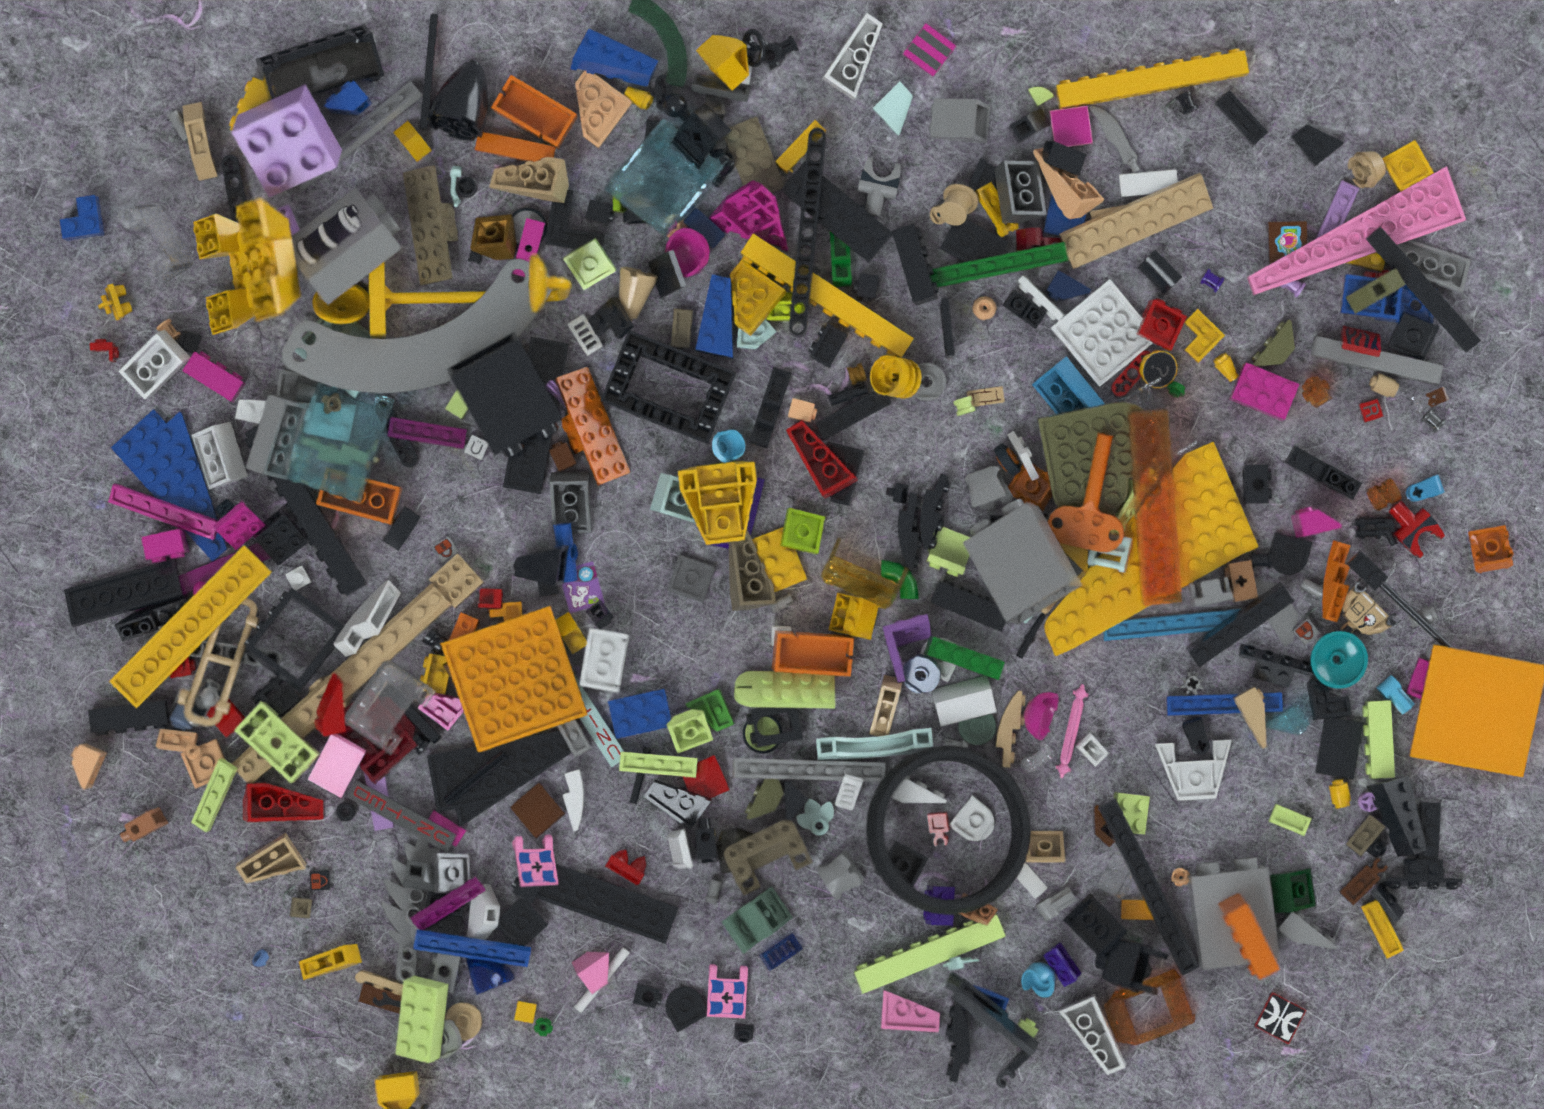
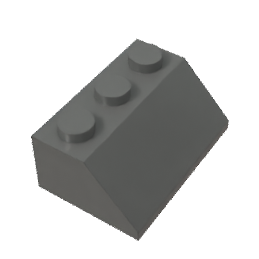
[994,160,1047,223]

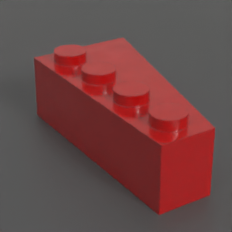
[786,421,858,499]

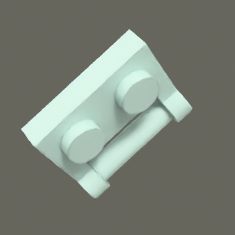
[1087,534,1133,573]

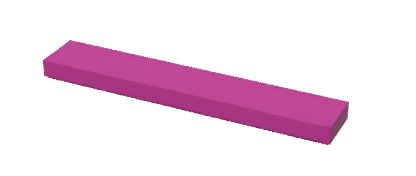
[108,483,219,540]

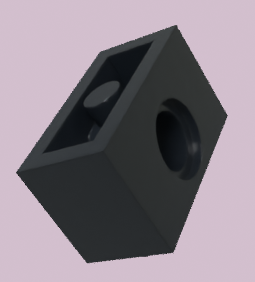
[1242,465,1272,504]

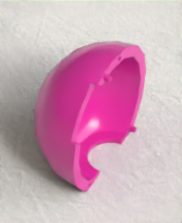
[665,228,710,277]
[1024,692,1059,740]

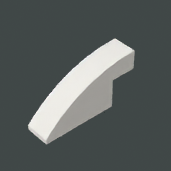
[333,580,401,657]

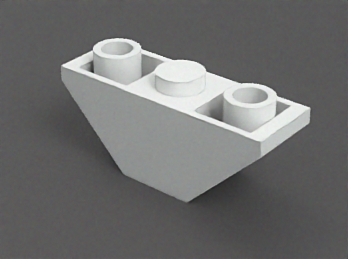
[467,884,500,940]

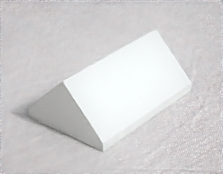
[931,676,996,727]

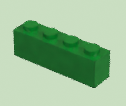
[923,636,1005,680]

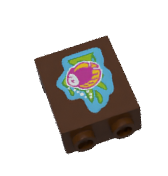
[1266,221,1307,265]

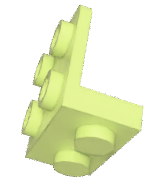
[926,527,971,577]

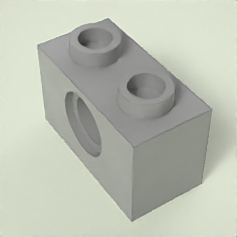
[429,953,462,993]

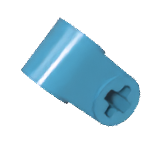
[1405,475,1445,502]

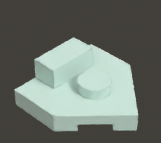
[737,319,776,350]

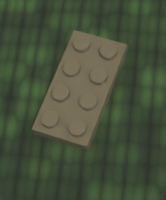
[725,116,784,193]

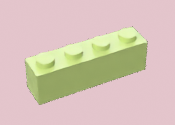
[1362,700,1395,779]

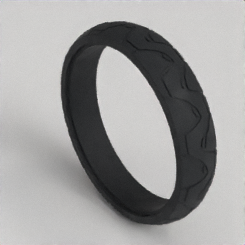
[866,745,1031,915]

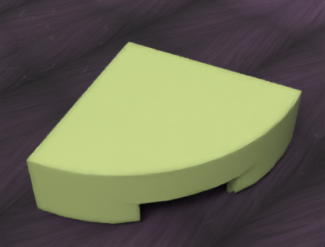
[1028,87,1054,107]

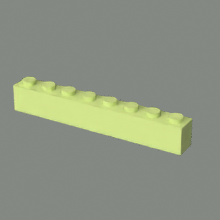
[854,914,1006,994]

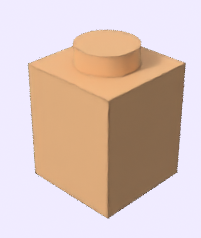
[788,398,818,423]

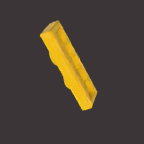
[1360,899,1404,959]

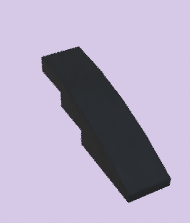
[749,367,792,449]

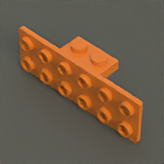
[555,367,630,485]

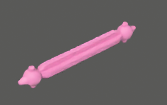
[1056,684,1089,778]

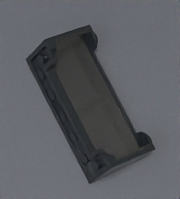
[255,24,385,100]

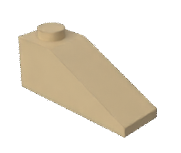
[869,675,902,736]
[1233,686,1267,749]

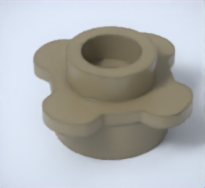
[321,393,341,414]

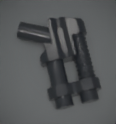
[1355,516,1397,546]

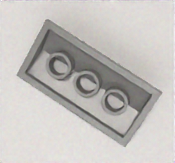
[1389,240,1471,293]

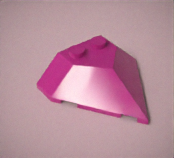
[709,180,788,252]

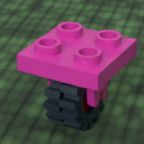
[213,498,265,550]

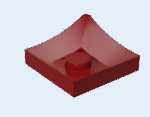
[682,755,730,798]

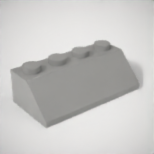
[246,394,310,480]

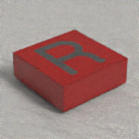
[1359,398,1384,423]

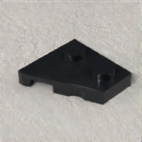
[1291,125,1344,167]

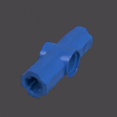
[553,523,578,582]

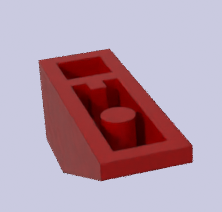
[314,673,346,737]

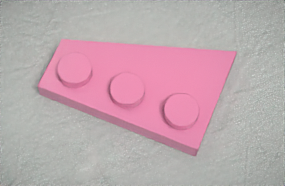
[881,990,940,1032]

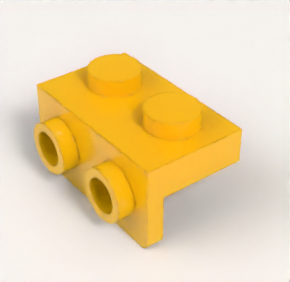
[419,653,449,695]

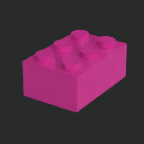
[1229,362,1299,421]

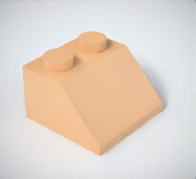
[71,743,107,789]

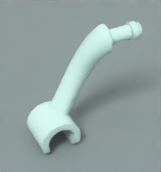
[450,166,462,207]

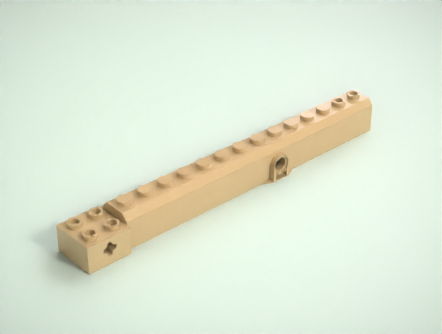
[231,554,485,783]

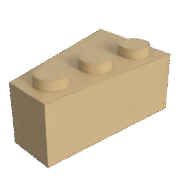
[236,833,307,884]

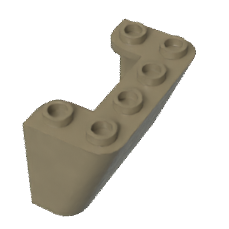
[724,820,813,896]

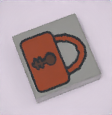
[432,536,459,563]
[1292,618,1320,645]

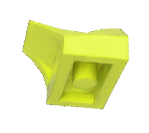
[767,292,805,321]

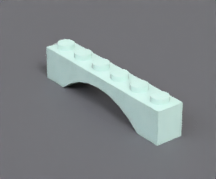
[816,728,933,761]

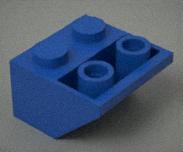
[324,81,373,116]

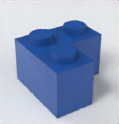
[60,195,104,241]

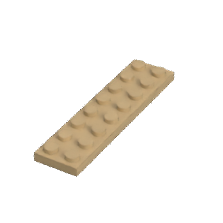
[1059,173,1213,269]

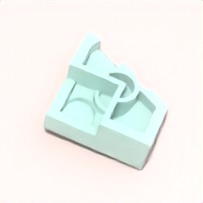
[873,82,913,136]

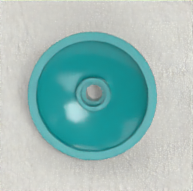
[1310,631,1368,689]

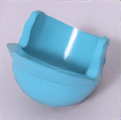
[712,429,746,463]
[1021,962,1056,998]

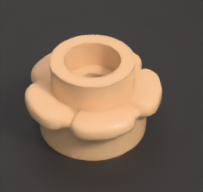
[1171,868,1190,887]

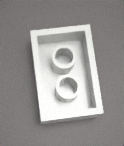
[119,330,191,399]

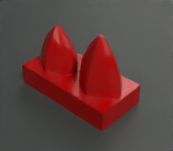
[605,849,646,886]

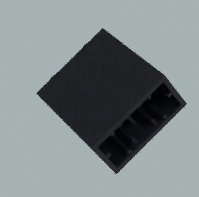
[447,331,563,457]

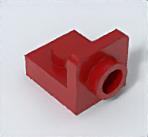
[170,656,196,678]

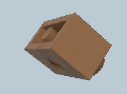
[1224,560,1258,602]

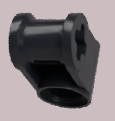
[1182,717,1210,755]

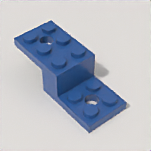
[1340,274,1438,323]

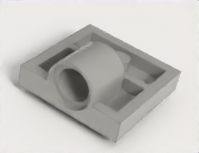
[276,370,317,403]

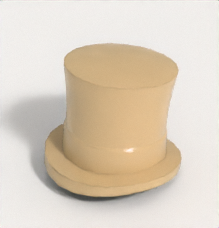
[939,184,979,226]

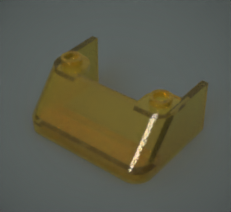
[821,538,909,609]

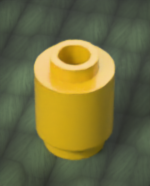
[1329,779,1351,808]

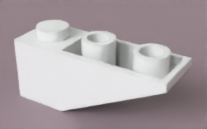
[892,776,947,803]

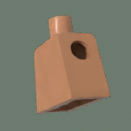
[120,807,169,842]

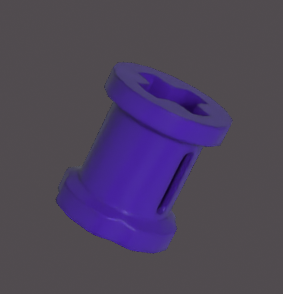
[1200,269,1225,293]

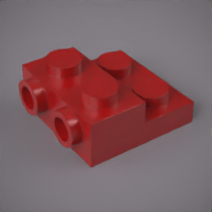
[1136,298,1187,351]

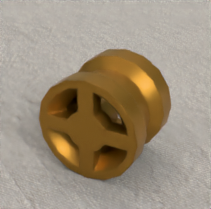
[847,363,867,385]

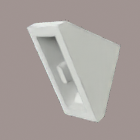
[1075,732,1109,767]

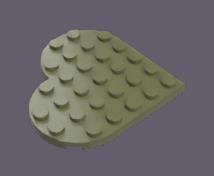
[1037,402,1159,515]

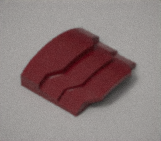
[337,688,418,784]

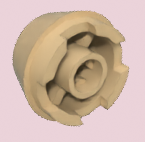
[1348,151,1386,188]

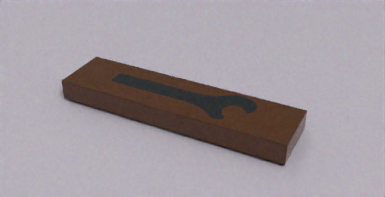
[358,983,402,1014]

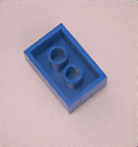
[608,689,671,739]

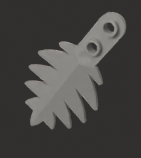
[381,837,440,984]

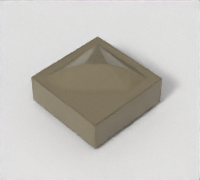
[290,897,312,919]

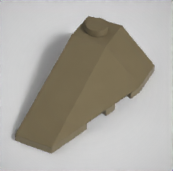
[728,530,776,611]

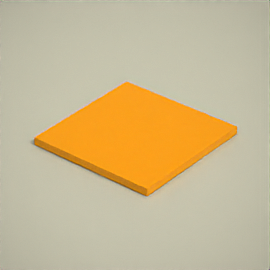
[1409,644,1544,777]

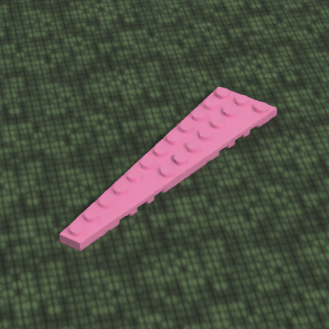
[1247,166,1466,295]

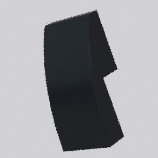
[1002,290,1046,329]
[382,506,421,550]

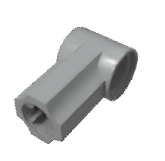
[1035,887,1077,922]

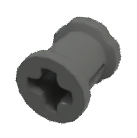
[1420,408,1446,433]

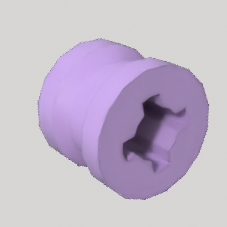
[1358,792,1377,812]

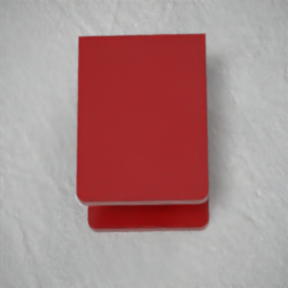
[206,698,246,738]

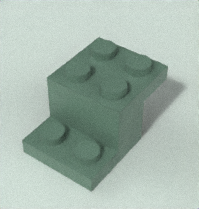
[722,886,793,953]

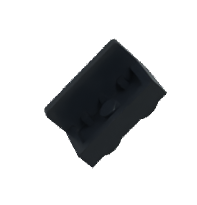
[808,322,848,368]

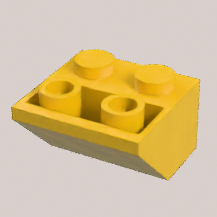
[828,593,879,640]

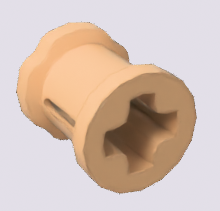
[156,319,181,340]

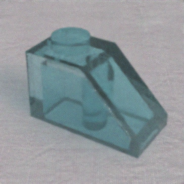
[1265,704,1310,735]

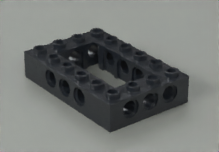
[600,330,736,445]

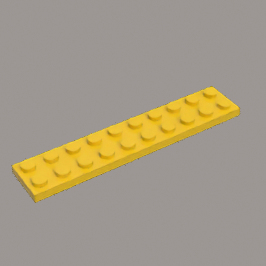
[109,545,272,708]

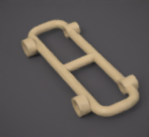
[178,598,260,726]

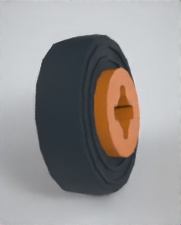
[994,443,1021,476]

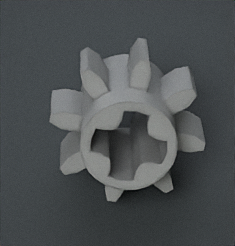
[1180,672,1204,695]

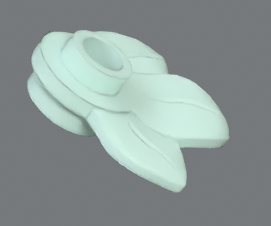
[796,799,834,835]
[943,957,979,971]

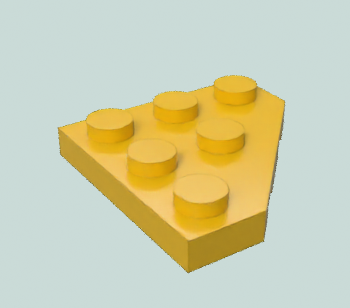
[730,260,787,336]

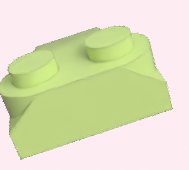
[667,709,713,754]

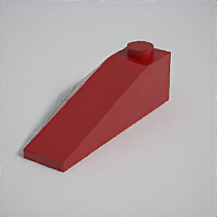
[243,783,323,822]

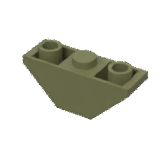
[1345,268,1406,314]
[1251,319,1295,367]
[745,779,784,820]

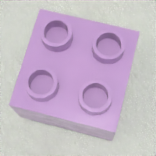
[231,85,342,198]

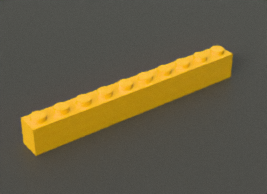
[1055,48,1249,109]
[740,234,914,358]

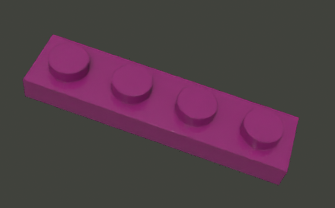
[387,417,467,449]
[411,877,486,930]

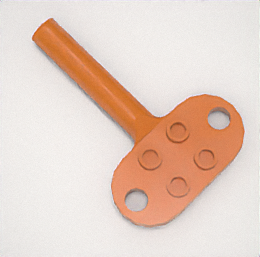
[1048,433,1124,552]

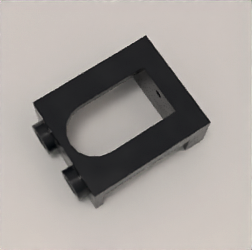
[746,707,803,747]

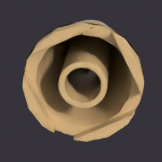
[619,267,658,321]

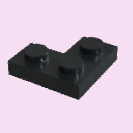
[588,296,634,339]
[1307,680,1352,720]

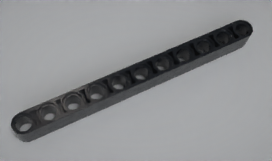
[789,128,826,338]

